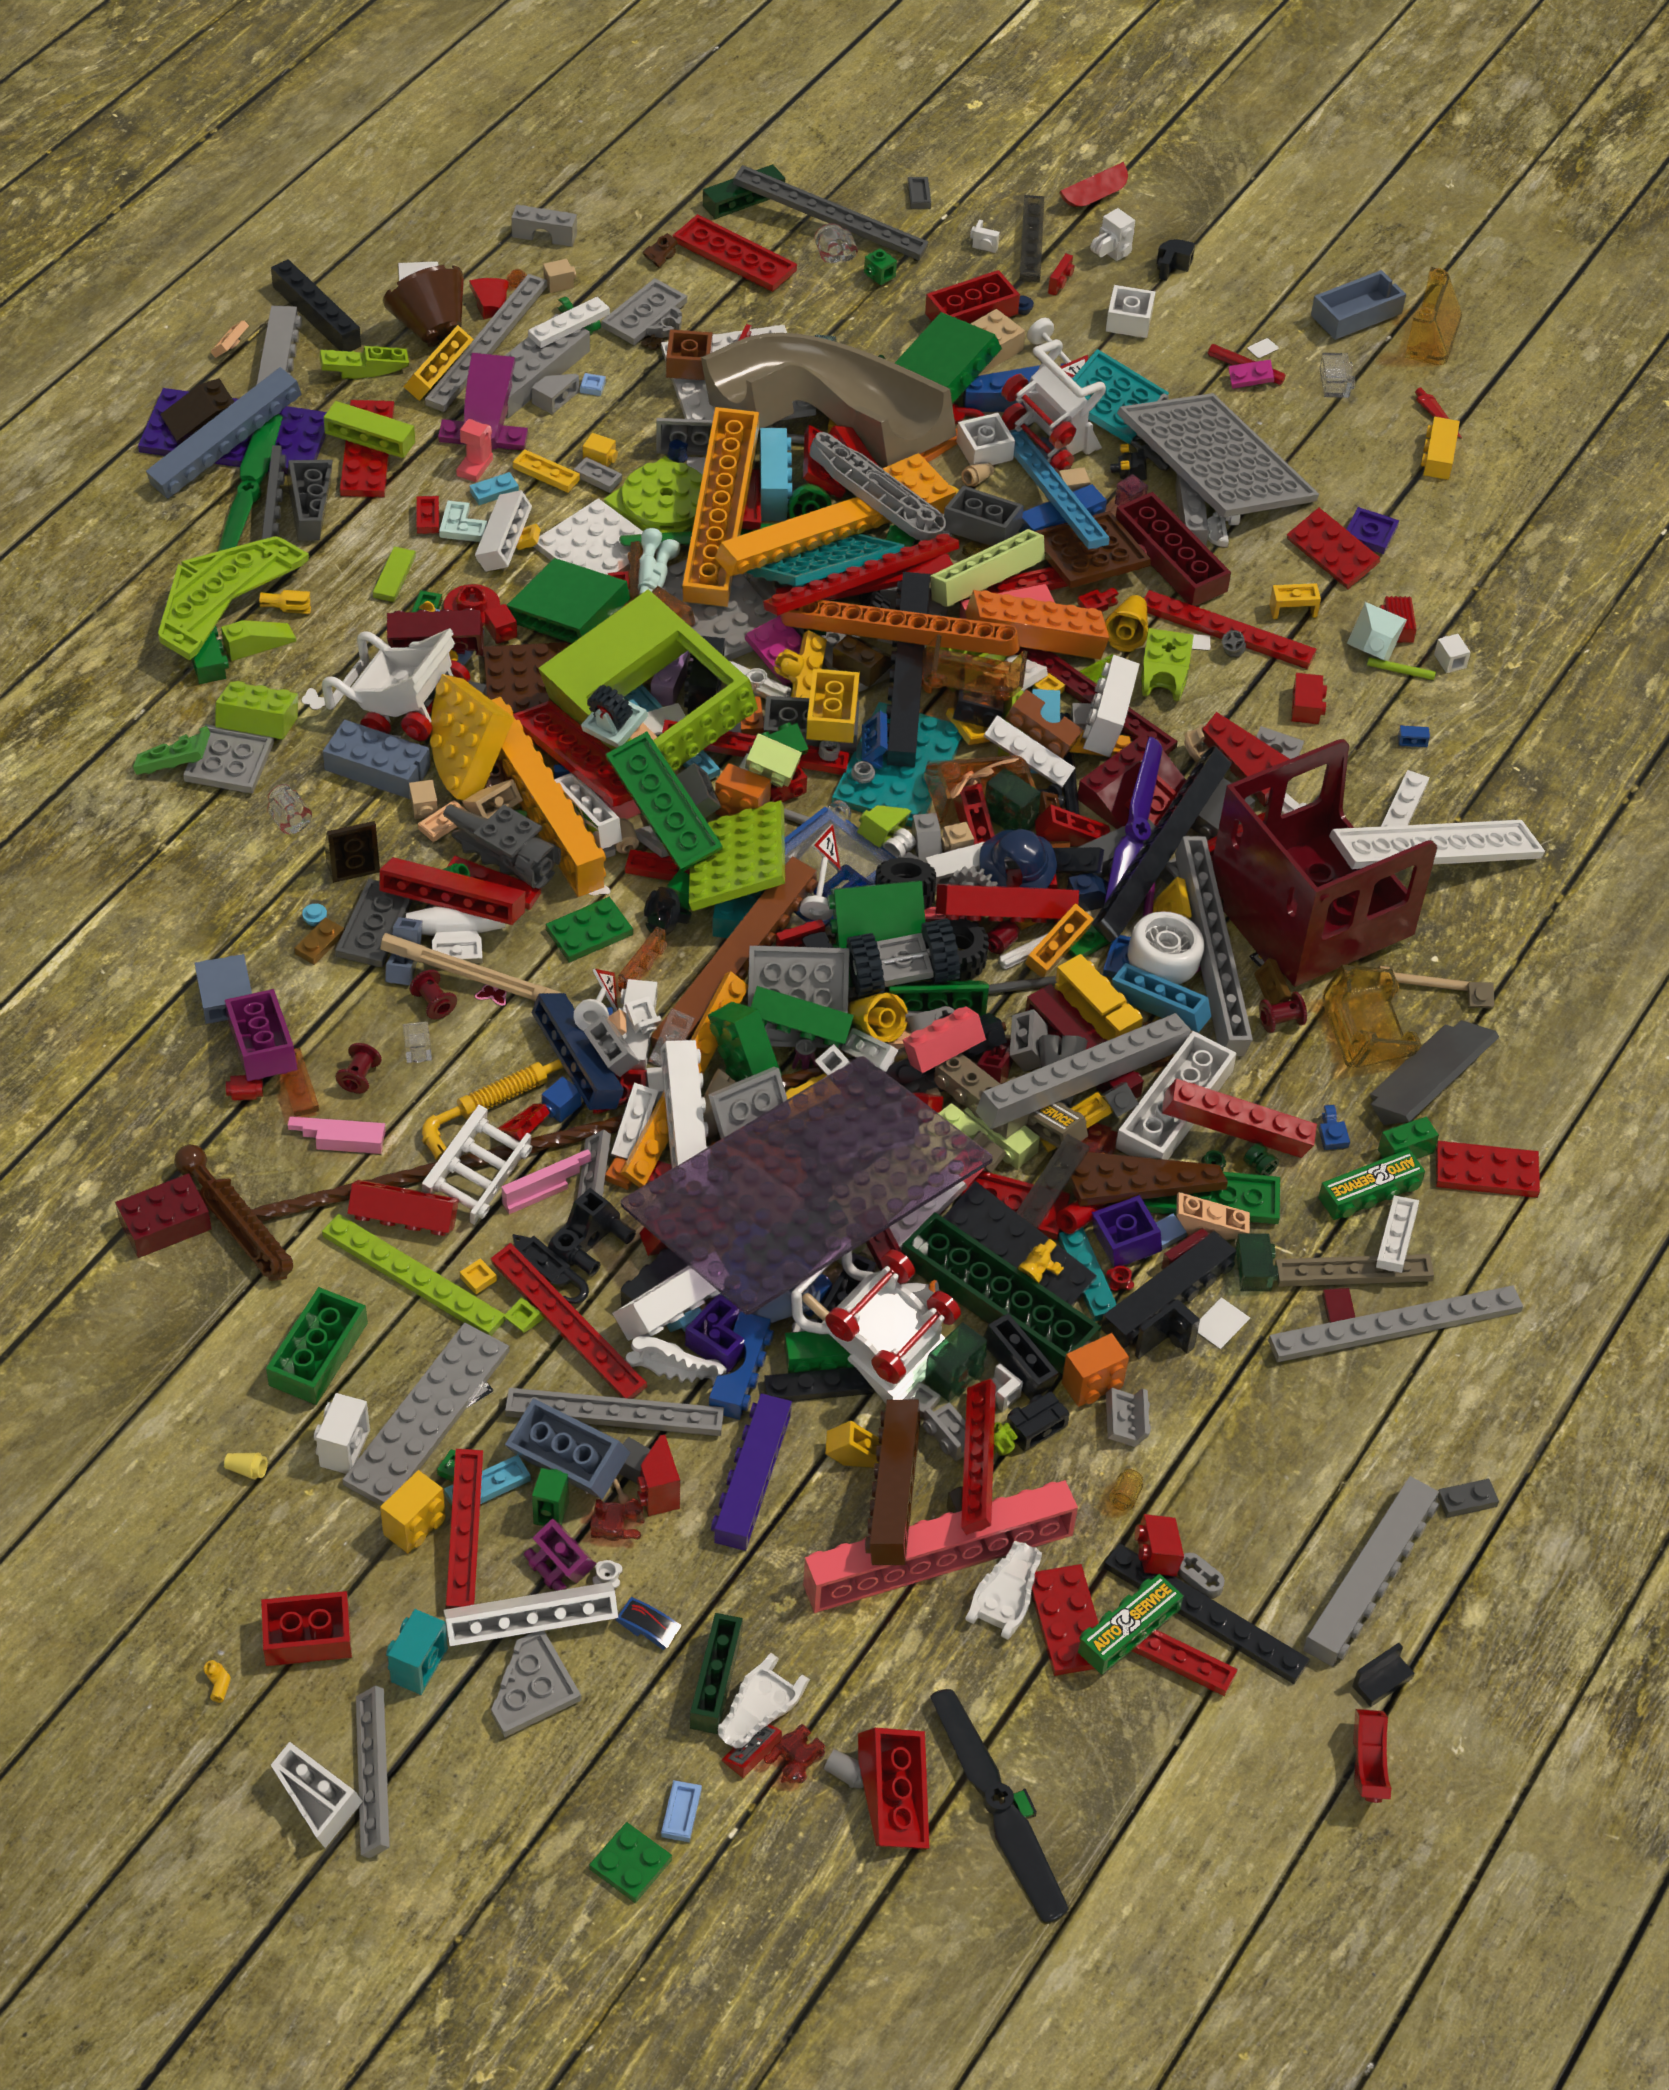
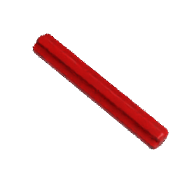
[1208,344,1286,385]

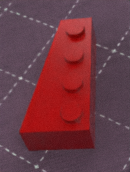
[1203,712,1290,807]

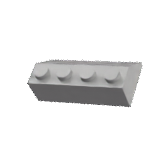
[656,418,713,455]

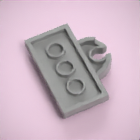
[601,278,687,345]

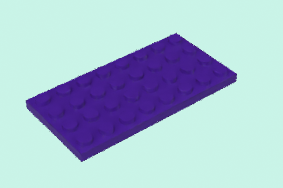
[138,388,327,475]

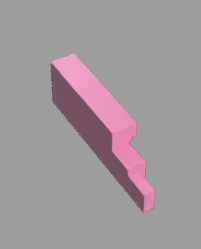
[288,1117,386,1154]
[502,1149,591,1214]

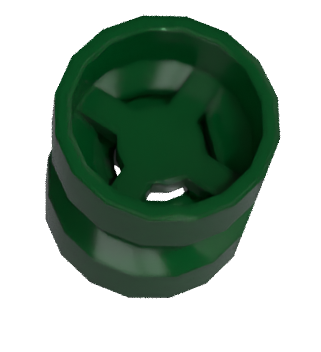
[1243,1142,1279,1176]

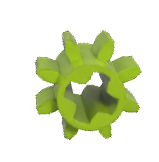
[994,1422,1018,1456]

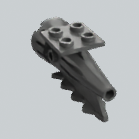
[443,804,561,889]

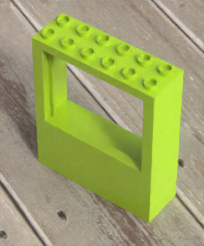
[538,589,758,771]

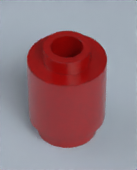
[226,1075,263,1101]

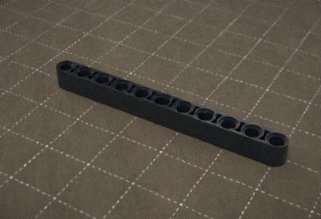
[1092,746,1232,942]

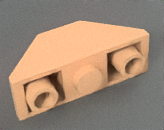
[1176,1192,1250,1240]

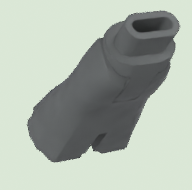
[1039,1035,1088,1108]

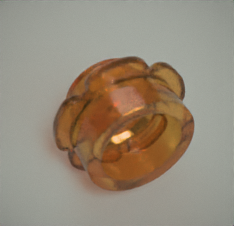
[507,269,527,288]

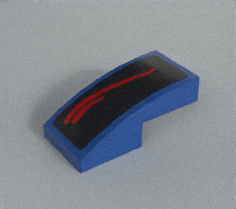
[615,1597,681,1650]

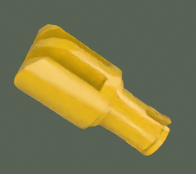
[259,590,311,614]

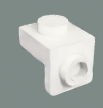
[970,220,1000,253]
[624,996,662,1034]

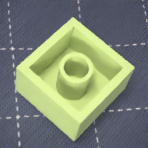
[745,733,802,788]

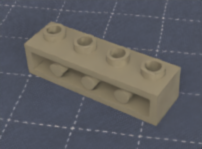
[934,1053,1029,1139]

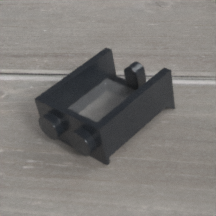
[952,669,1005,728]

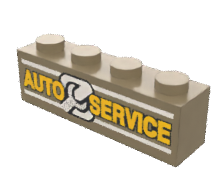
[1007,1076,1088,1152]

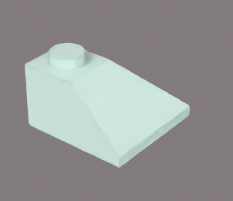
[1347,602,1407,661]

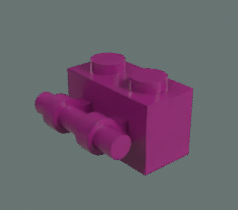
[523,1518,597,1591]

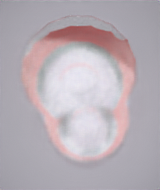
[814,224,858,263]
[267,784,312,834]

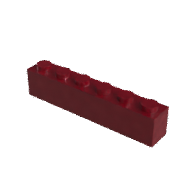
[1025,984,1144,1099]

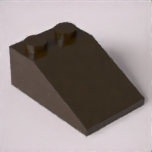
[160,378,234,444]
[325,821,380,883]

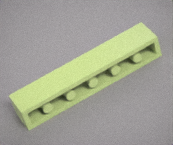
[930,529,1045,607]

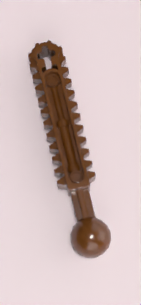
[174,1144,293,1281]

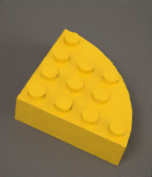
[430,674,514,800]

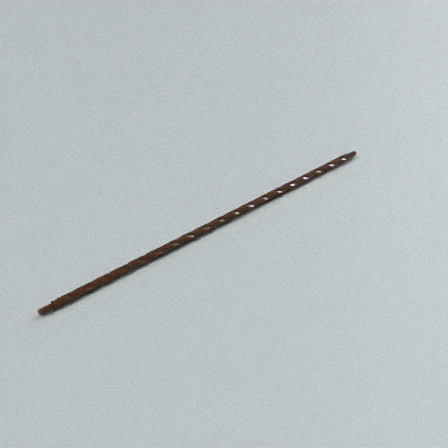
[251,1022,1007,1222]

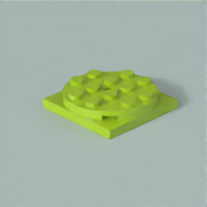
[604,456,703,533]

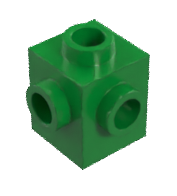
[864,248,897,285]

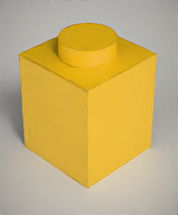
[582,433,618,467]

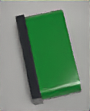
[1013,1788,1037,1818]

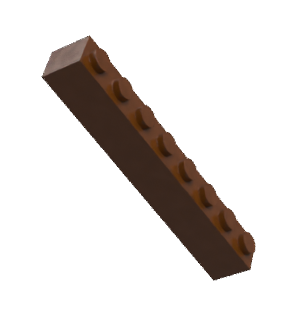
[865,1399,921,1565]

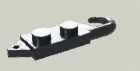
[512,1234,589,1304]

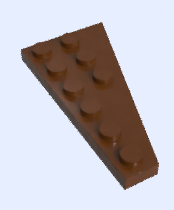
[1057,1149,1228,1207]

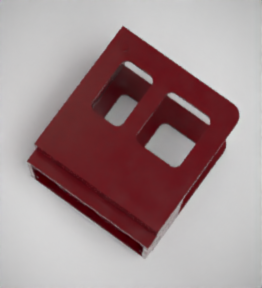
[1212,739,1437,987]

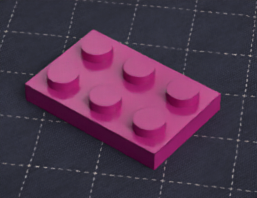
[745,615,802,687]

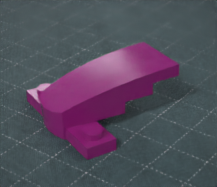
[438,353,528,450]

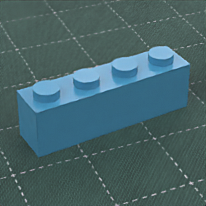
[1112,963,1211,1033]

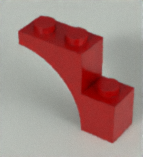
[1353,1709,1392,1803]

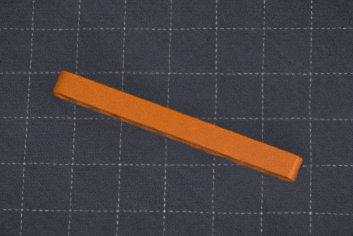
[780,600,1020,656]

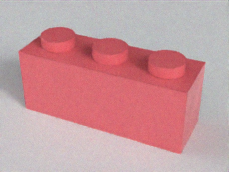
[902,1006,986,1073]

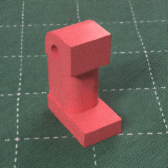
[456,419,493,482]

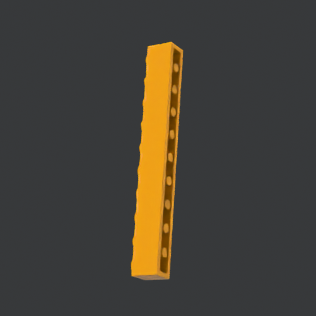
[715,497,892,577]

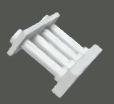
[422,1105,532,1225]

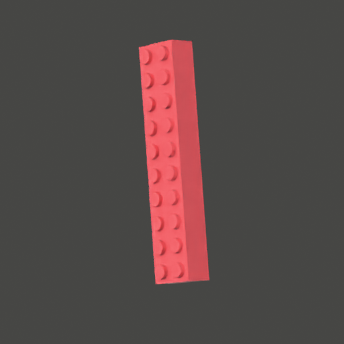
[803,1480,1078,1613]

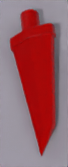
[1415,387,1462,438]

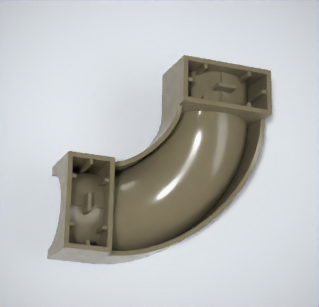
[701,333,957,467]

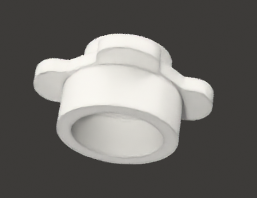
[593,1560,622,1589]

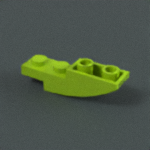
[319,346,409,379]

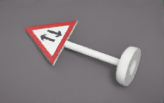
[1027,318,1088,379]
[800,824,841,920]
[573,969,618,1031]

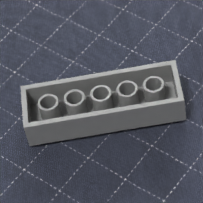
[505,314,590,418]

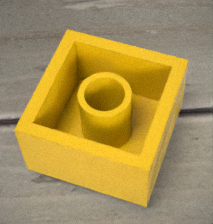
[380,1470,446,1554]

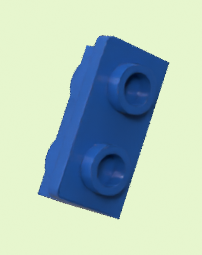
[862,711,888,769]

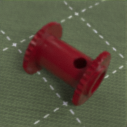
[409,970,457,1020]
[1259,992,1307,1033]
[335,1043,382,1094]

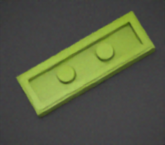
[373,546,416,602]

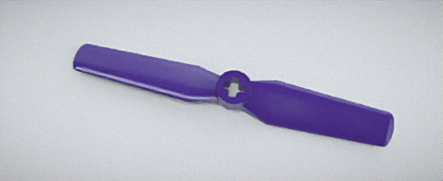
[1105,737,1163,903]

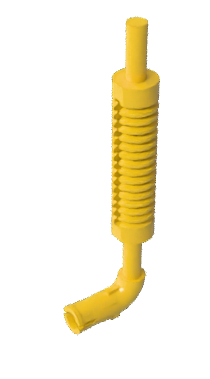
[422,1059,564,1161]

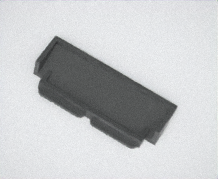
[1370,1020,1499,1125]

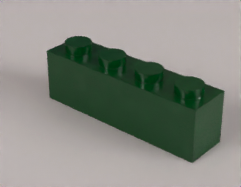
[703,164,785,219]
[690,1613,743,1734]

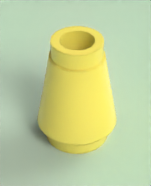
[224,1452,268,1480]

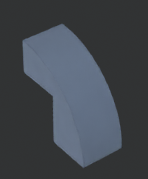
[385,917,423,985]

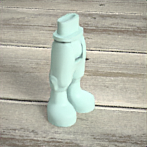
[638,528,681,597]

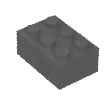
[944,486,1024,546]

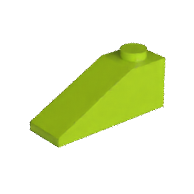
[221,620,296,662]

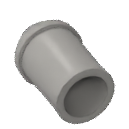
[823,1749,864,1789]

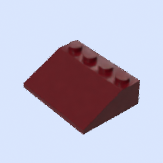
[1078,734,1186,829]

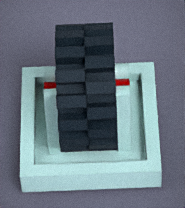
[581,685,648,748]

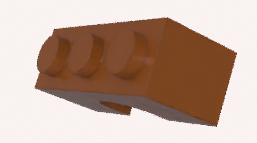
[1005,689,1083,759]

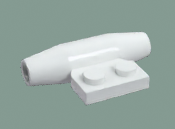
[406,907,505,964]

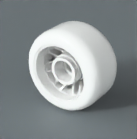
[1128,912,1204,985]

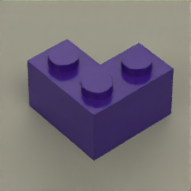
[685,1294,744,1374]

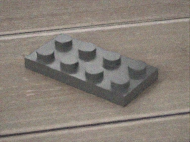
[335,879,413,968]

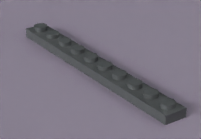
[733,165,928,260]

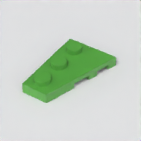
[133,726,210,775]

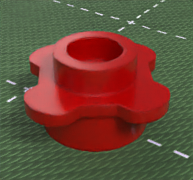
[1106,1266,1134,1291]

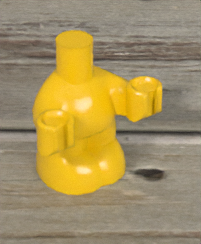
[1017,1239,1064,1283]

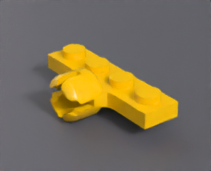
[774,630,827,698]

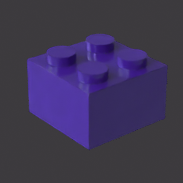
[1092,1195,1162,1267]

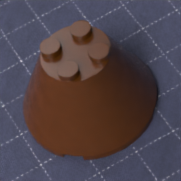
[383,265,464,347]

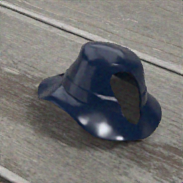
[979,829,1057,888]

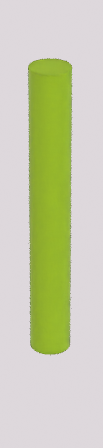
[1367,657,1436,680]

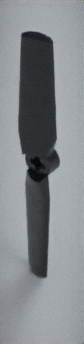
[930,1689,1069,1922]

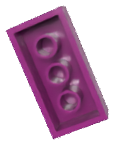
[225,989,298,1081]

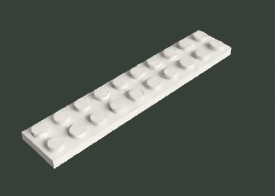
[1329,820,1545,869]

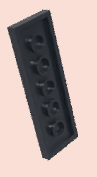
[943,1181,1097,1306]

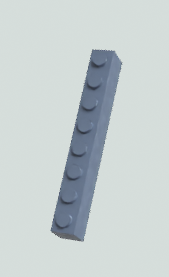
[146,367,302,499]

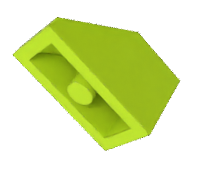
[857,805,912,848]

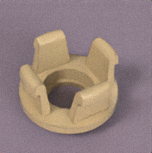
[1184,724,1209,762]

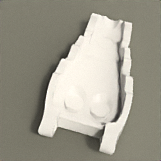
[625,1336,726,1385]
[965,1541,1042,1640]
[718,1653,810,1748]

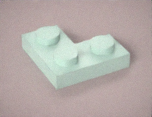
[439,501,488,542]

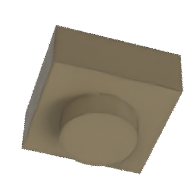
[1467,982,1494,1008]

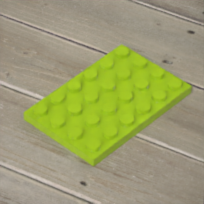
[689,800,785,911]

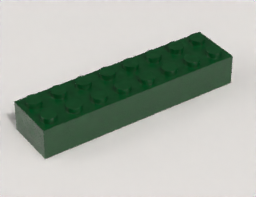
[902,1212,1101,1375]

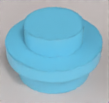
[302,904,327,927]

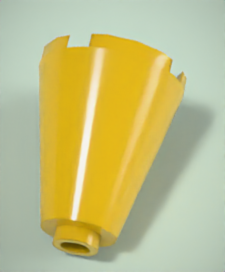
[1105,595,1148,652]
[848,993,908,1042]

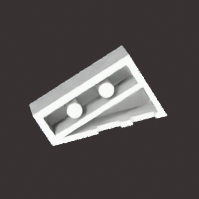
[271,1742,363,1848]

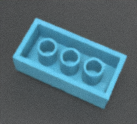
[759,428,792,521]

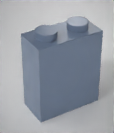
[195,954,252,1024]

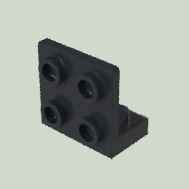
[1135,1299,1200,1359]

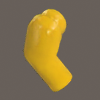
[203,1660,231,1703]

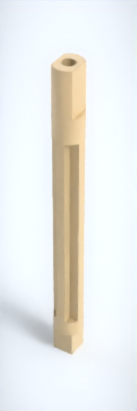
[380,933,561,1002]

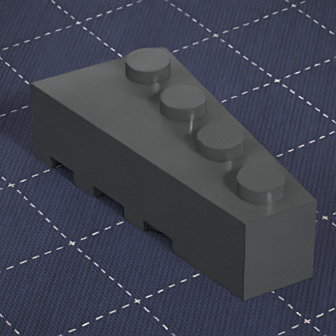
[287,460,333,541]

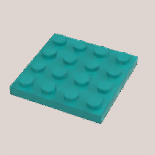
[1072,349,1169,444]

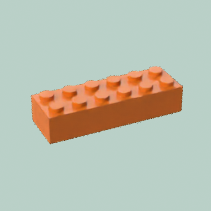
[965,590,1109,660]

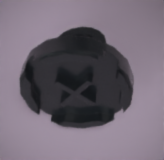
[644,887,692,936]

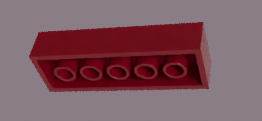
[1115,492,1231,606]

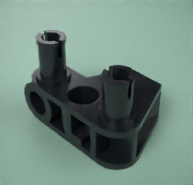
[548,1188,636,1276]

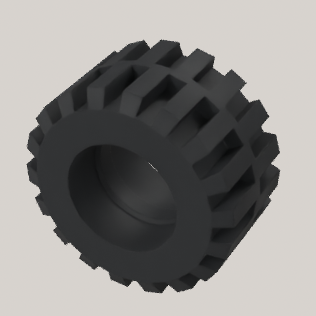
[875,857,936,910]
[948,916,989,981]

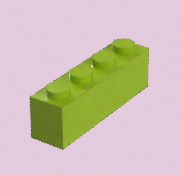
[324,401,415,459]

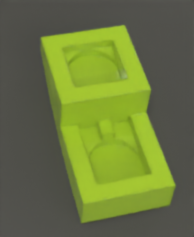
[504,1297,544,1333]

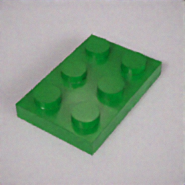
[545,896,633,963]

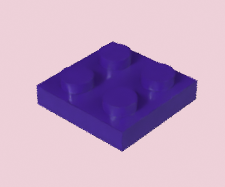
[1346,507,1399,554]

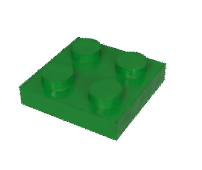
[589,1822,672,1903]

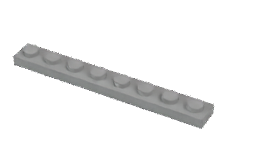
[505,1388,724,1436]

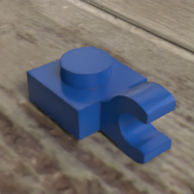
[1318,1105,1350,1150]

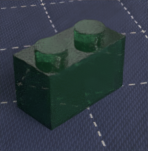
[1235,1234,1278,1291]

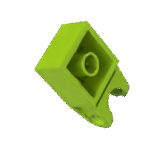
[1141,628,1194,702]

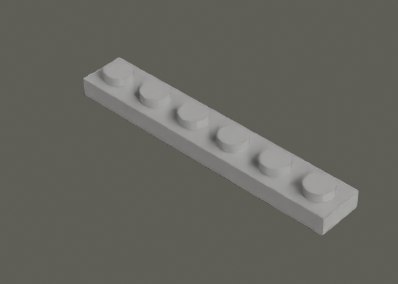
[356,1686,390,1858]

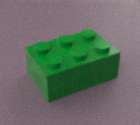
[708,1001,782,1082]

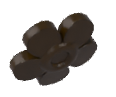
[641,334,665,350]

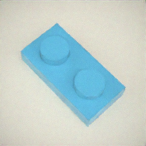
[469,472,519,505]

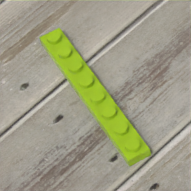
[322,1214,506,1336]

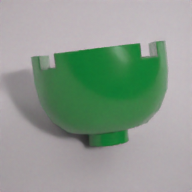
[788,484,832,519]

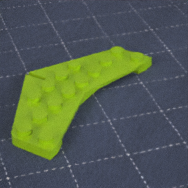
[158,537,309,660]

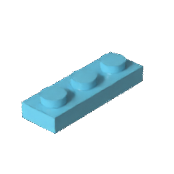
[444,1455,531,1506]

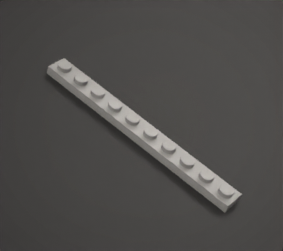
[425,274,547,412]
[1268,1285,1523,1362]

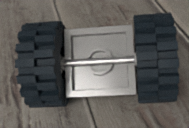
[846,918,960,999]

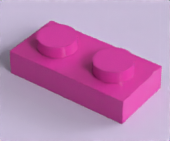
[1229,359,1274,389]

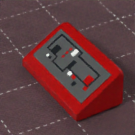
[722,1724,782,1779]

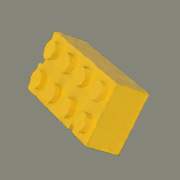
[1055,954,1143,1040]

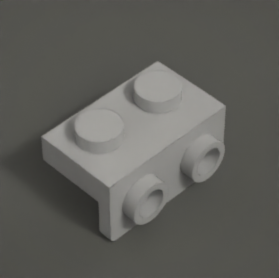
[1106,1388,1151,1447]
[923,1402,966,1462]

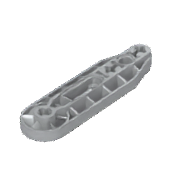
[810,432,946,541]

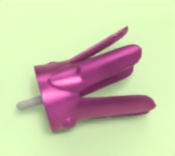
[792,1039,818,1070]

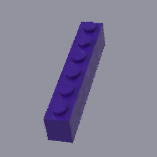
[711,1393,792,1551]

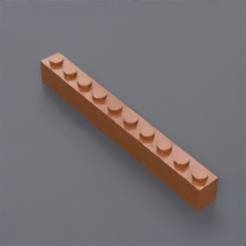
[651,856,818,1053]

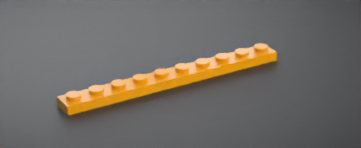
[620,971,748,1188]

